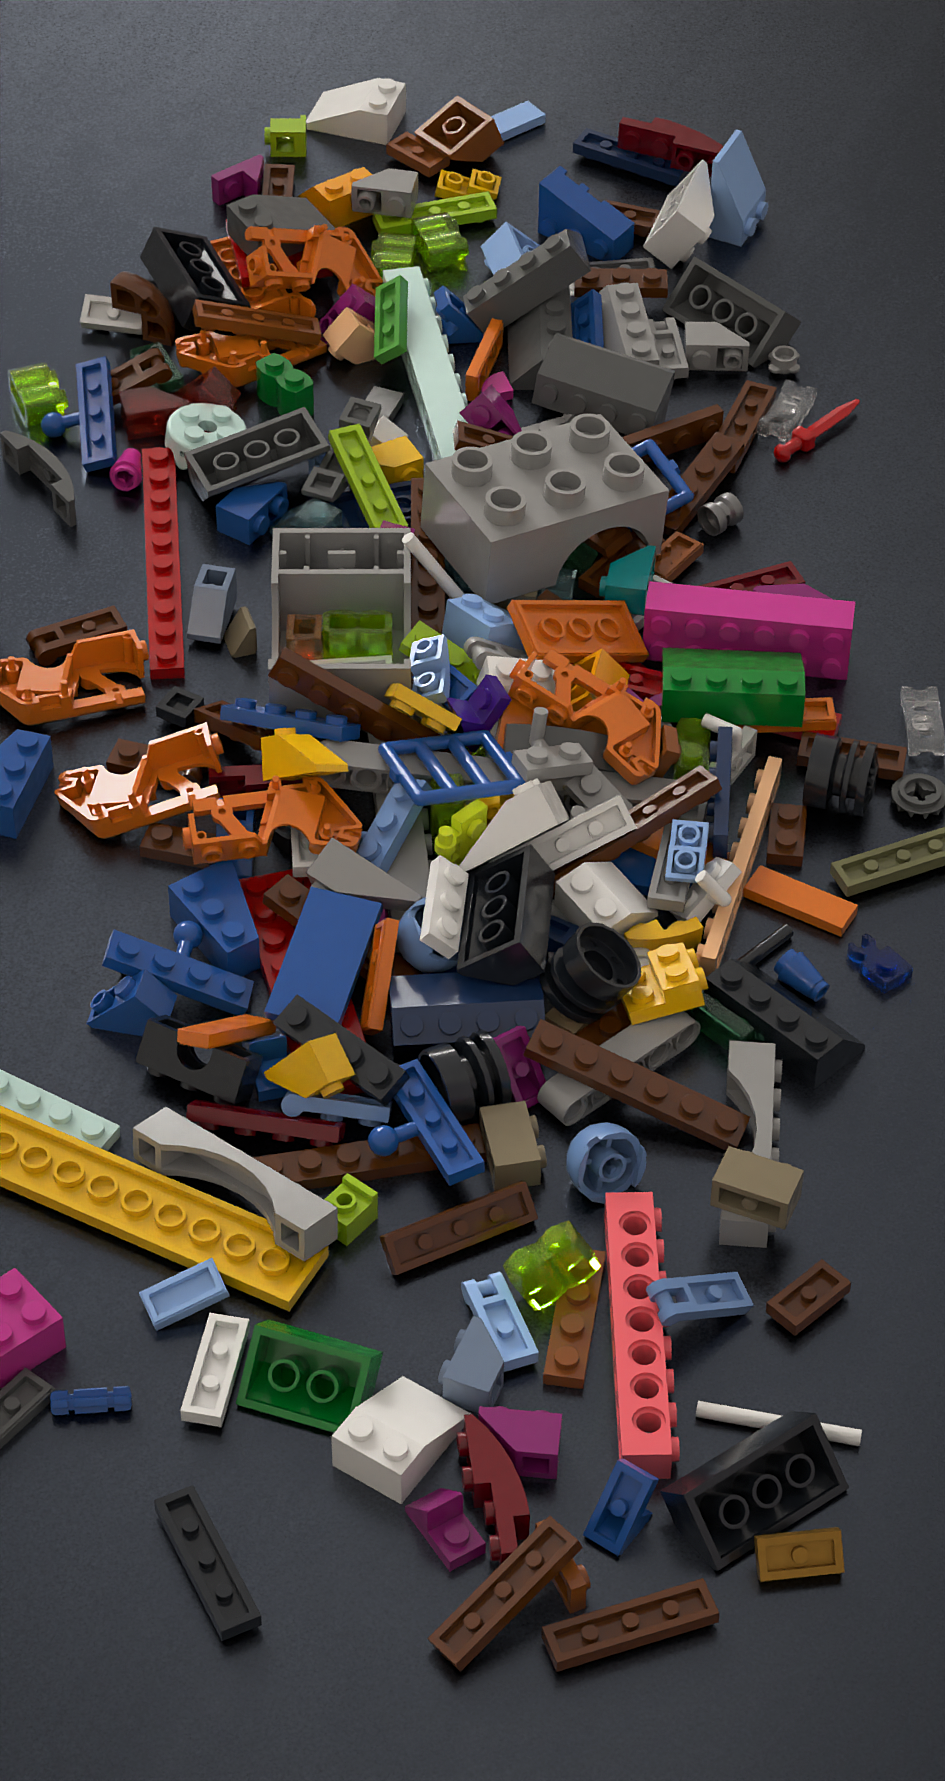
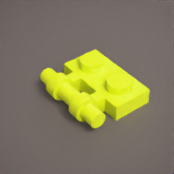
[434,799,488,866]

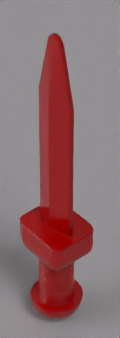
[774,399,860,462]

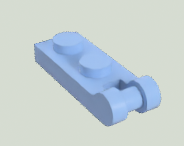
[461,1272,539,1372]

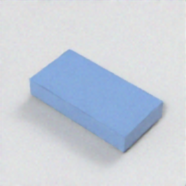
[491,101,546,141]
[139,1258,230,1331]

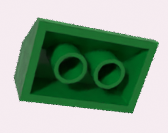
[236,1319,383,1433]

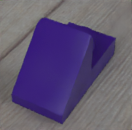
[447,674,512,753]

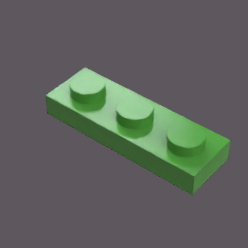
[374,275,408,365]

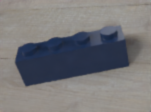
[389,972,545,1052]

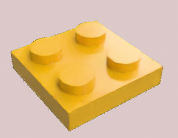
[384,683,462,734]

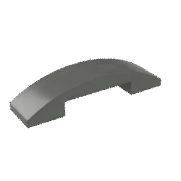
[301,396,382,503]
[0,430,77,527]
[503,724,618,773]

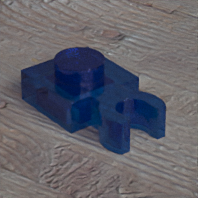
[847,933,913,994]

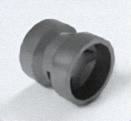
[697,492,744,536]

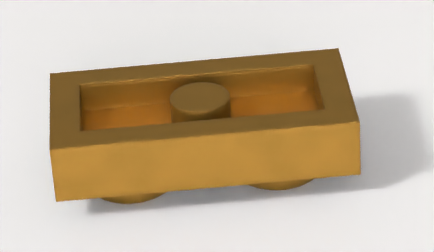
[754,1527,845,1582]

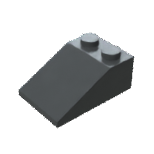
[226,194,336,264]

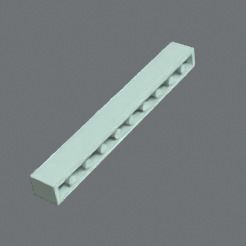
[383,266,468,460]

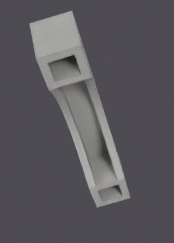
[719,1041,782,1248]
[133,1107,338,1262]

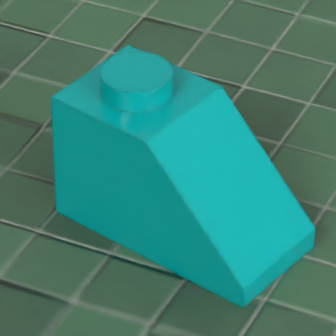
[599,545,656,616]

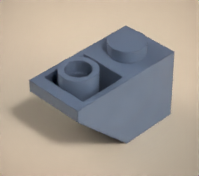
[187,564,237,644]
[438,1315,504,1413]

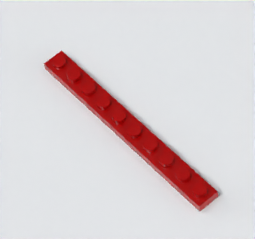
[142,447,185,680]

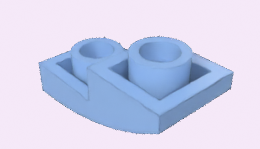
[410,634,450,704]
[665,819,709,883]

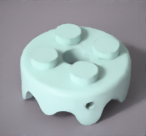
[165,403,247,470]

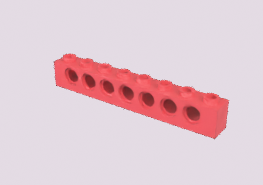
[604,1192,680,1479]

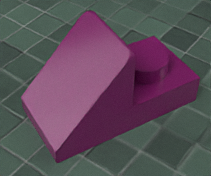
[211,154,264,206]
[493,1026,546,1108]
[405,1488,486,1571]

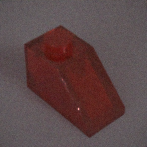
[163,366,241,417]
[119,386,190,440]

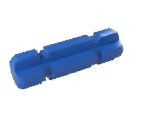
[50,1386,132,1415]

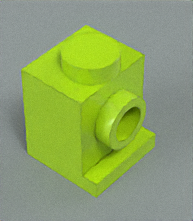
[264,115,307,157]
[324,1173,378,1246]

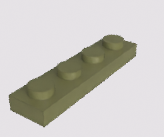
[830,827,945,897]

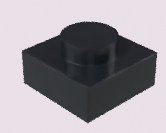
[156,686,204,728]

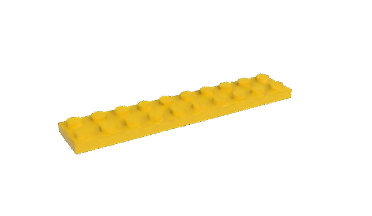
[0,1106,329,1312]

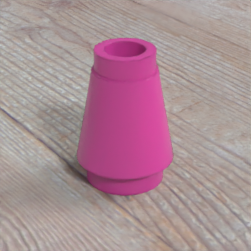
[109,448,142,491]

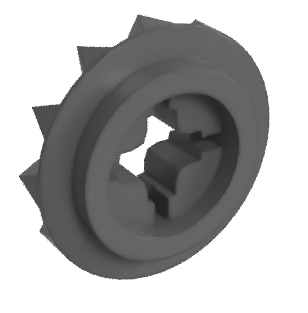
[891,773,945,819]

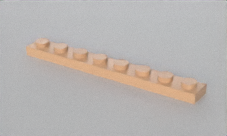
[696,756,782,977]

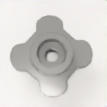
[768,345,800,374]

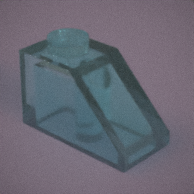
[270,498,342,534]

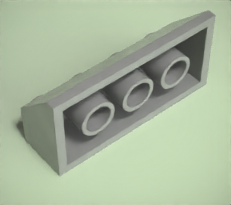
[599,283,660,366]

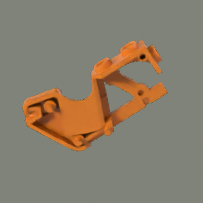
[245,224,383,297]
[175,292,327,388]
[0,629,149,725]
[508,649,661,785]
[54,722,224,839]
[182,776,362,865]

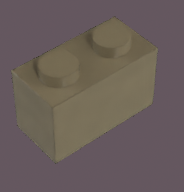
[479,1101,547,1191]
[710,1146,804,1230]

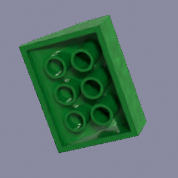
[661,648,805,727]

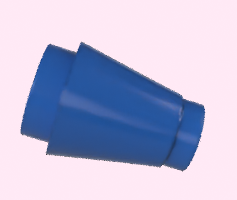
[774,949,830,1002]

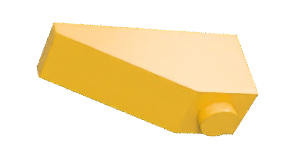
[261,728,348,781]

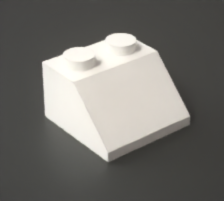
[554,862,658,937]

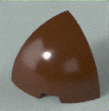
[110,271,177,346]

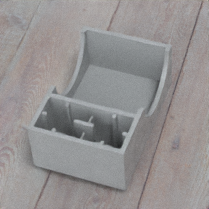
[420,414,669,604]
[268,528,411,733]

